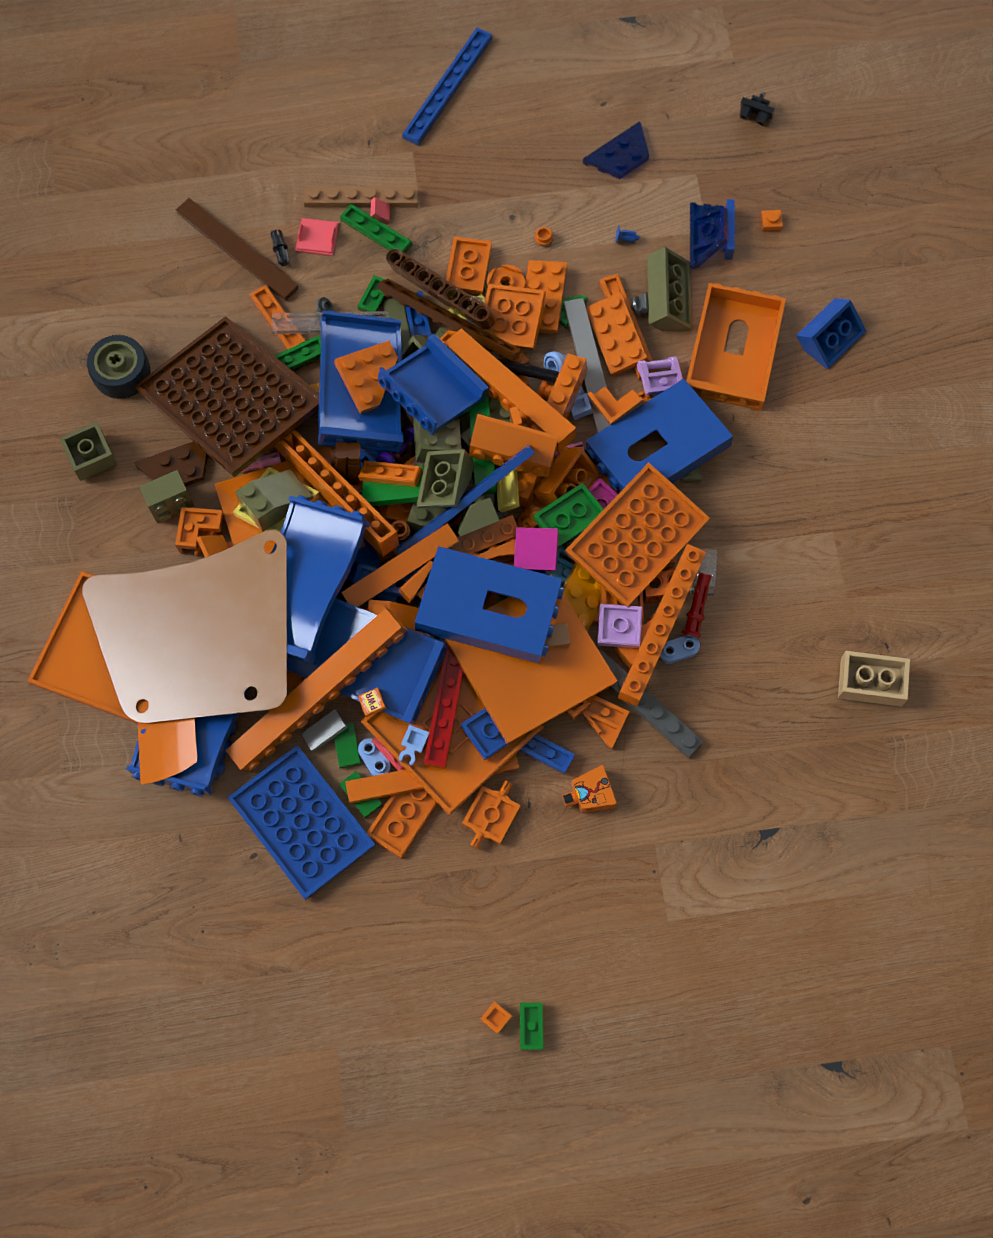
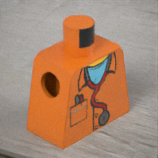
[562,765,617,813]

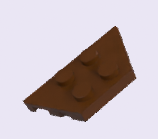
[134,441,208,486]

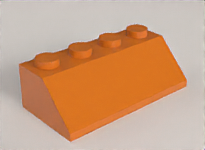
[469,414,559,477]

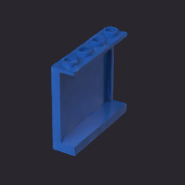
[377,334,489,435]

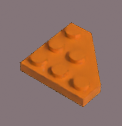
[334,341,398,414]

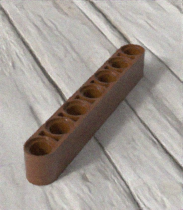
[386,249,495,329]

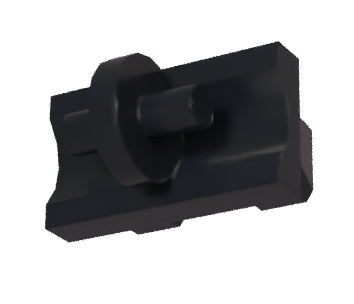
[740,92,774,126]

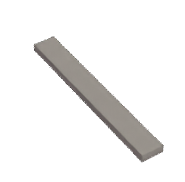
[564,298,609,433]

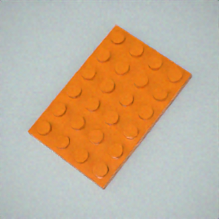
[564,462,710,607]

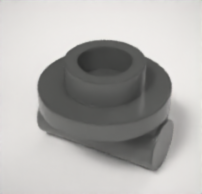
[631,293,648,315]
[316,297,333,319]

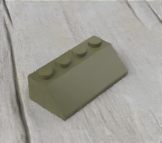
[647,247,692,331]

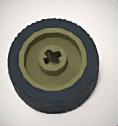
[87,335,150,399]

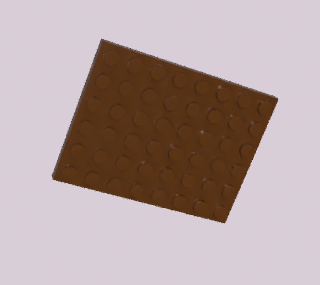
[134,316,319,478]

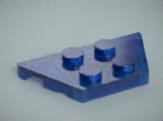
[583,121,649,179]
[690,202,728,270]

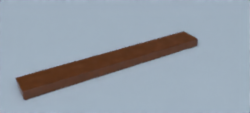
[176,198,299,301]

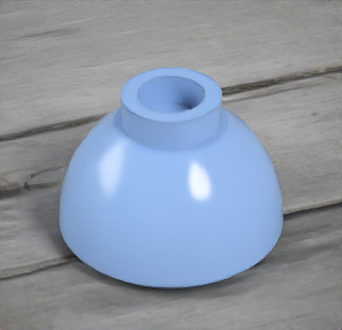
[544,352,567,372]

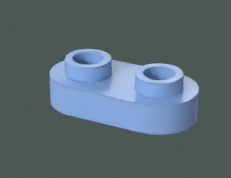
[660,635,700,664]
[358,738,391,776]

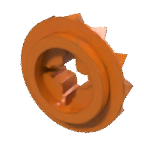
[516,505,541,528]

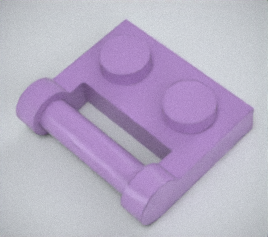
[637,356,683,395]

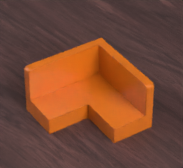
[587,386,644,426]
[175,507,226,554]

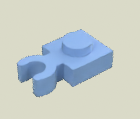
[571,386,593,420]
[399,725,429,766]

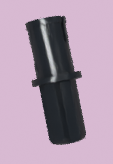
[270,229,290,267]

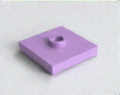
[597,604,642,649]

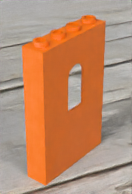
[686,283,786,411]

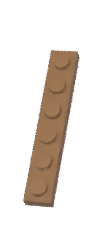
[304,187,418,207]

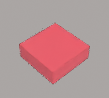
[371,197,390,223]

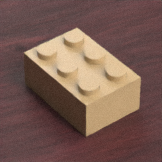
[838,651,910,707]

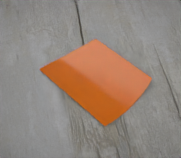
[137,699,197,785]

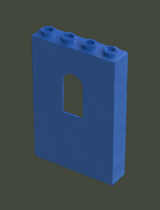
[585,379,733,492]
[415,546,564,664]

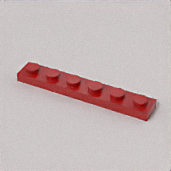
[424,646,463,769]

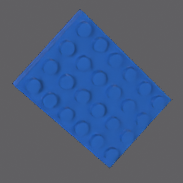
[227,745,376,901]

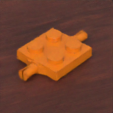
[462,780,521,850]

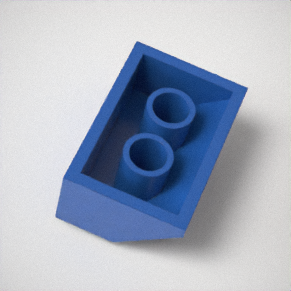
[796,298,866,368]

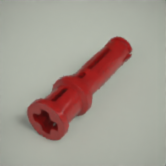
[682,572,712,637]

